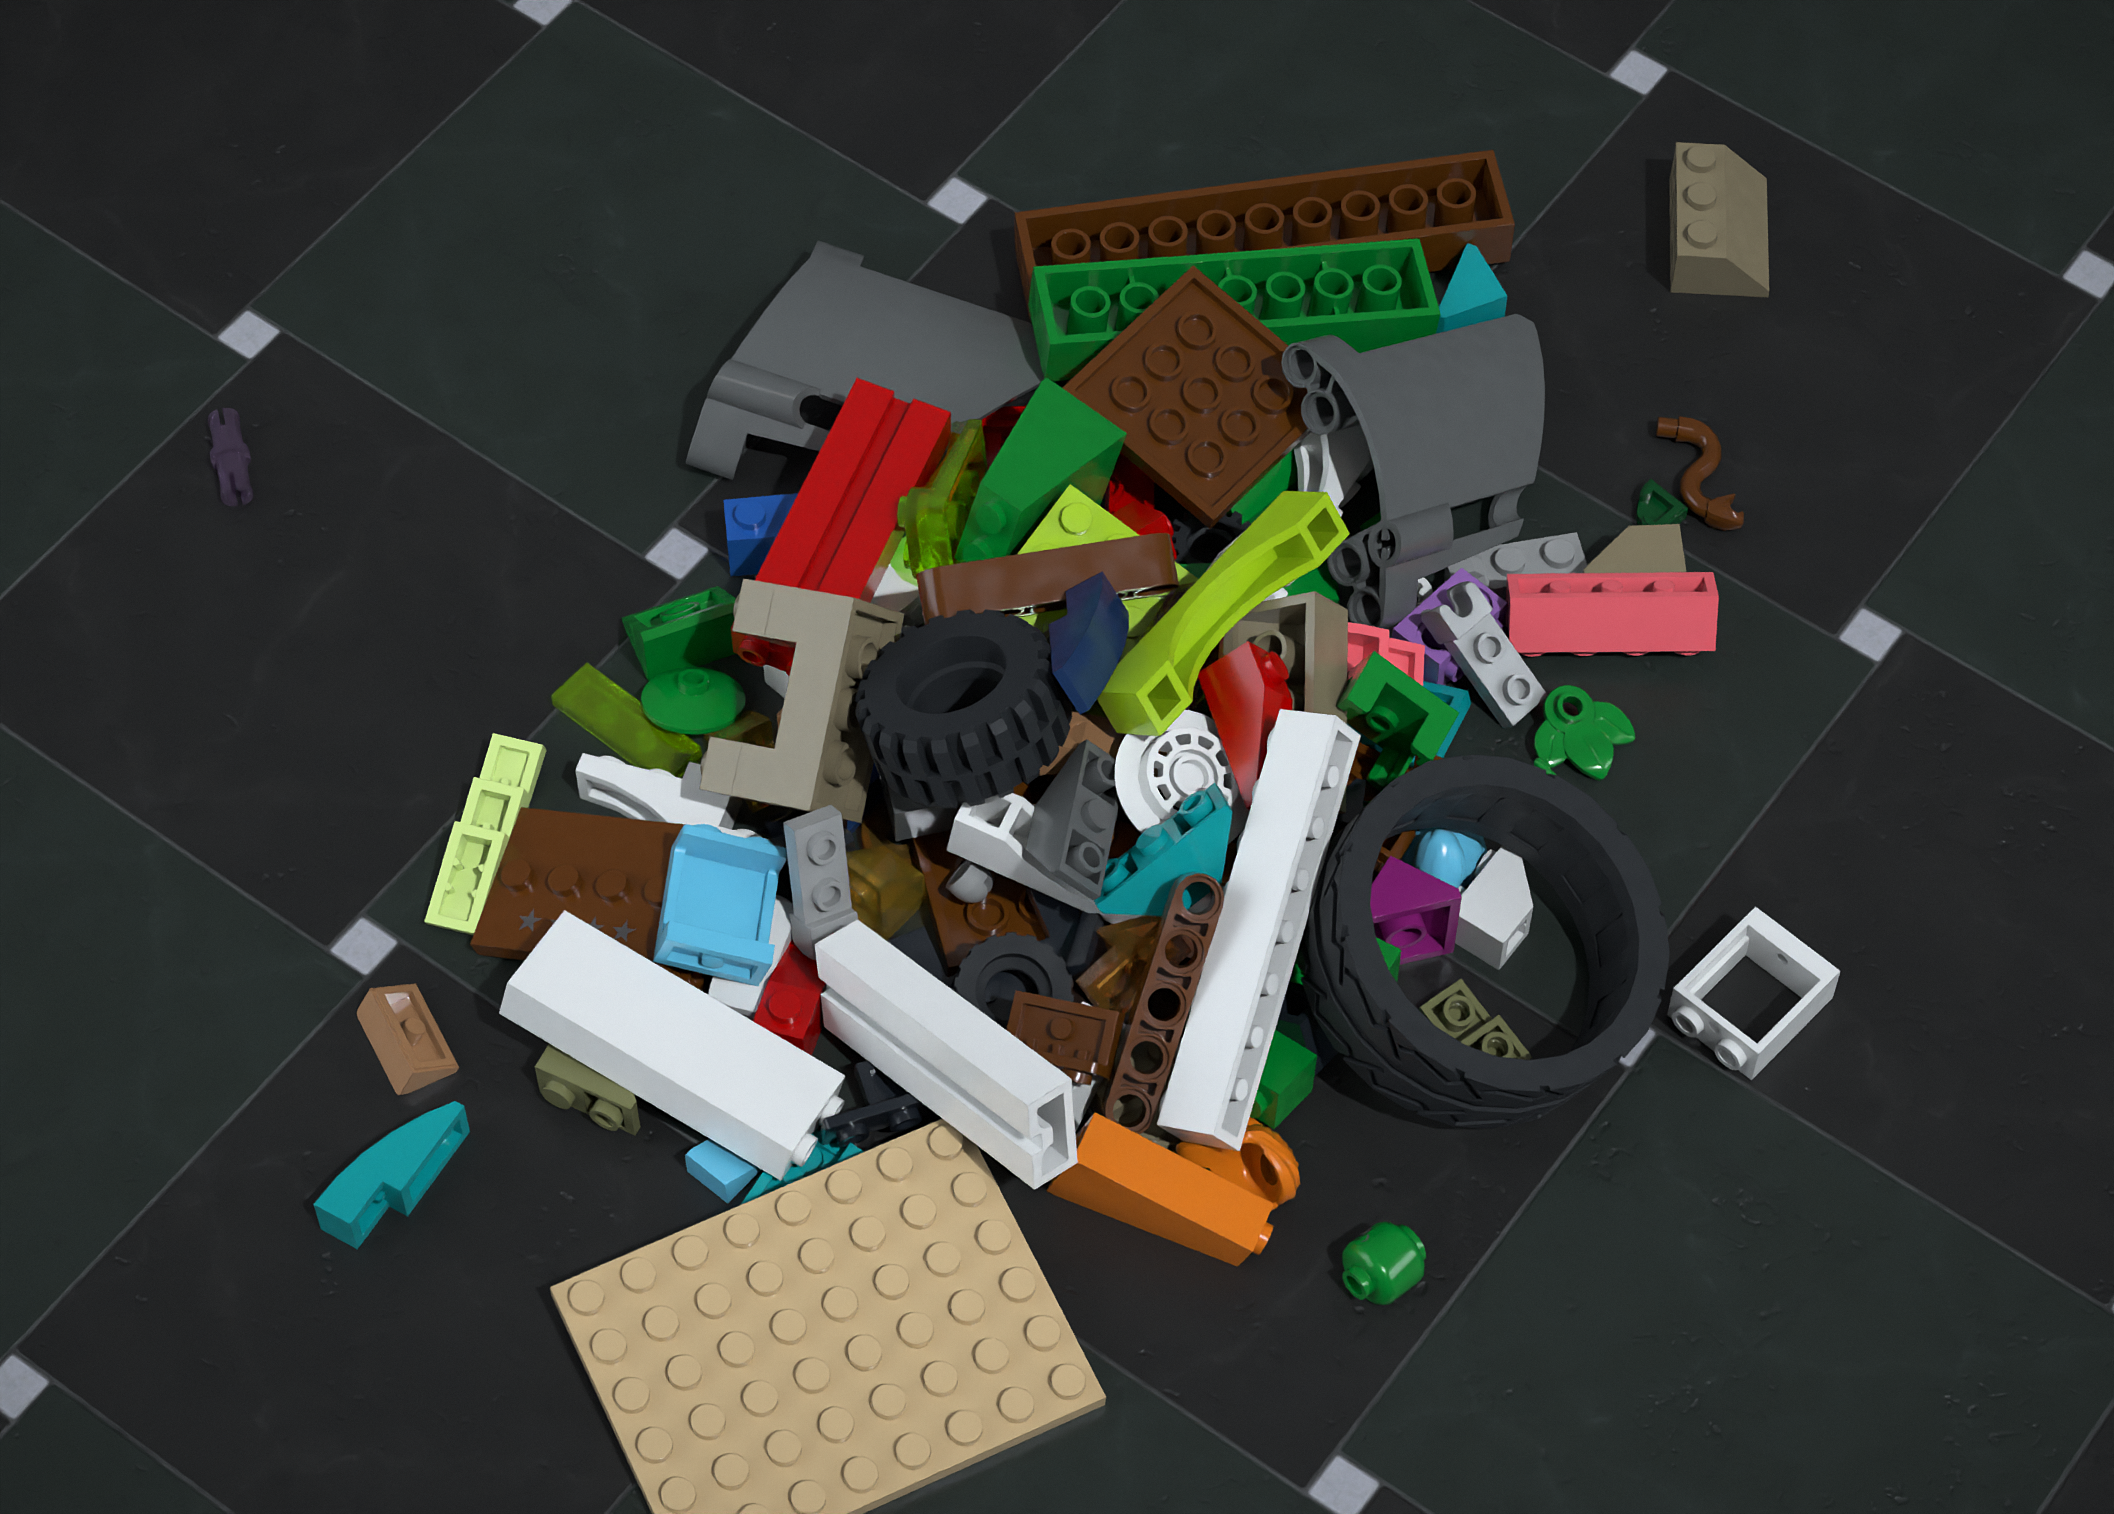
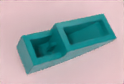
[313,1101,470,1250]

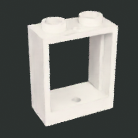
[1667,907,1840,1080]

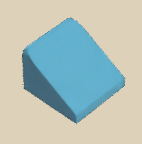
[685,1138,762,1203]

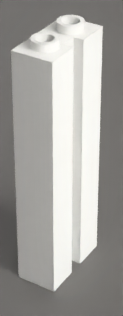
[499,910,845,1181]
[815,919,1078,1190]

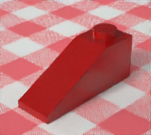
[1198,641,1293,810]
[753,932,834,1056]

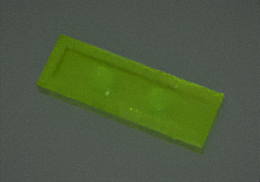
[551,663,702,778]

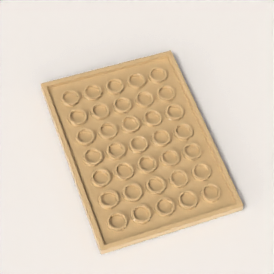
[550,1119,1106,1514]

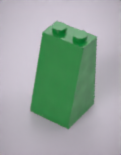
[954,378,1127,563]

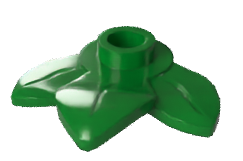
[1534,685,1635,781]

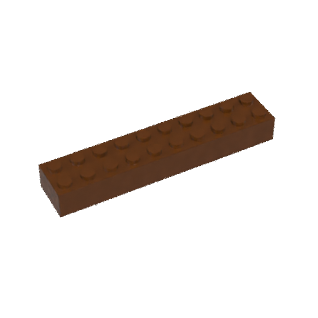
[1014,150,1515,323]

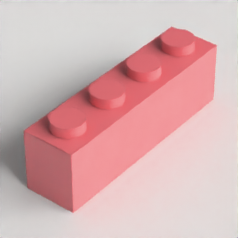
[1505,572,1719,657]

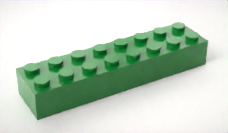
[1028,238,1441,381]

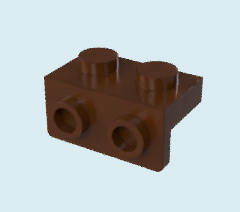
[1007,990,1125,1086]

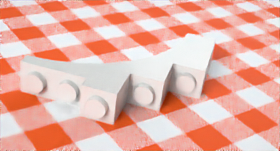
[575,753,794,1021]

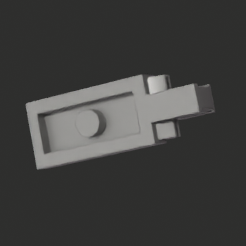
[1444,532,1587,598]

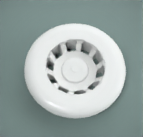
[1114,710,1250,844]

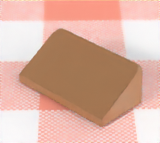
[357,983,459,1095]

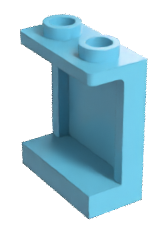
[653,824,787,986]

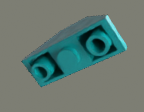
[1094,783,1233,916]

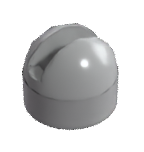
[946,860,993,903]

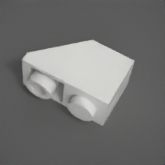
[1455,845,1533,970]

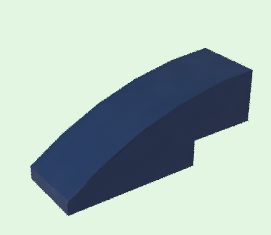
[1049,571,1129,715]

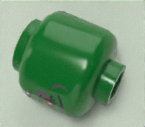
[1342,1222,1426,1305]

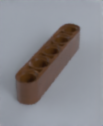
[916,533,1180,625]
[1101,872,1224,1134]

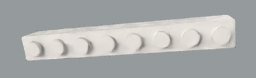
[1157,709,1361,1151]

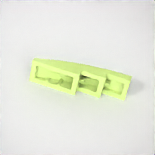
[424,733,547,935]

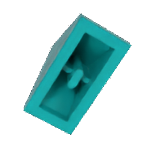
[1436,243,1507,334]

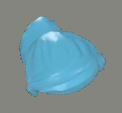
[1400,827,1487,888]

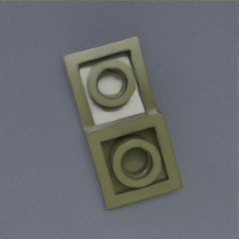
[1418,979,1533,1060]

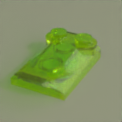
[897,419,988,580]

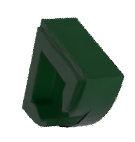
[1636,479,1688,525]

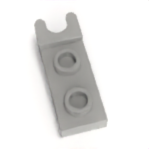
[1420,581,1548,728]
[783,805,858,960]

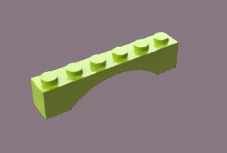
[1097,491,1350,736]

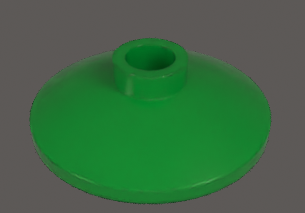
[641,667,745,735]

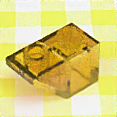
[846,846,926,941]

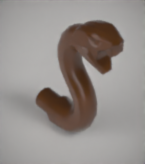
[1656,416,1744,531]

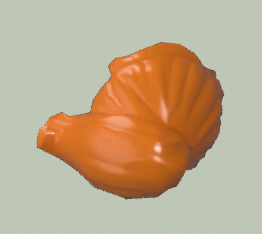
[1176,1117,1300,1211]

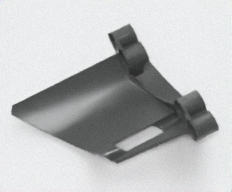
[685,240,1044,480]
[1281,314,1545,629]

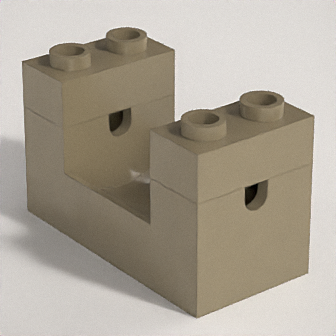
[699,578,905,823]

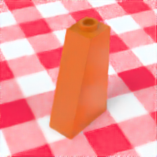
[1047,1112,1274,1267]

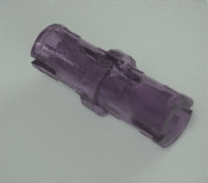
[207,408,253,507]

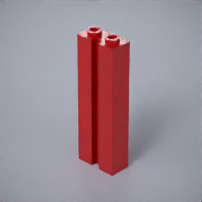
[731,378,951,676]

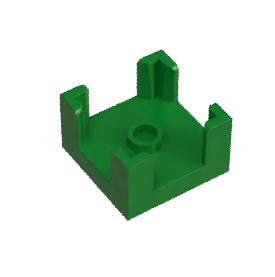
[1336,651,1459,792]

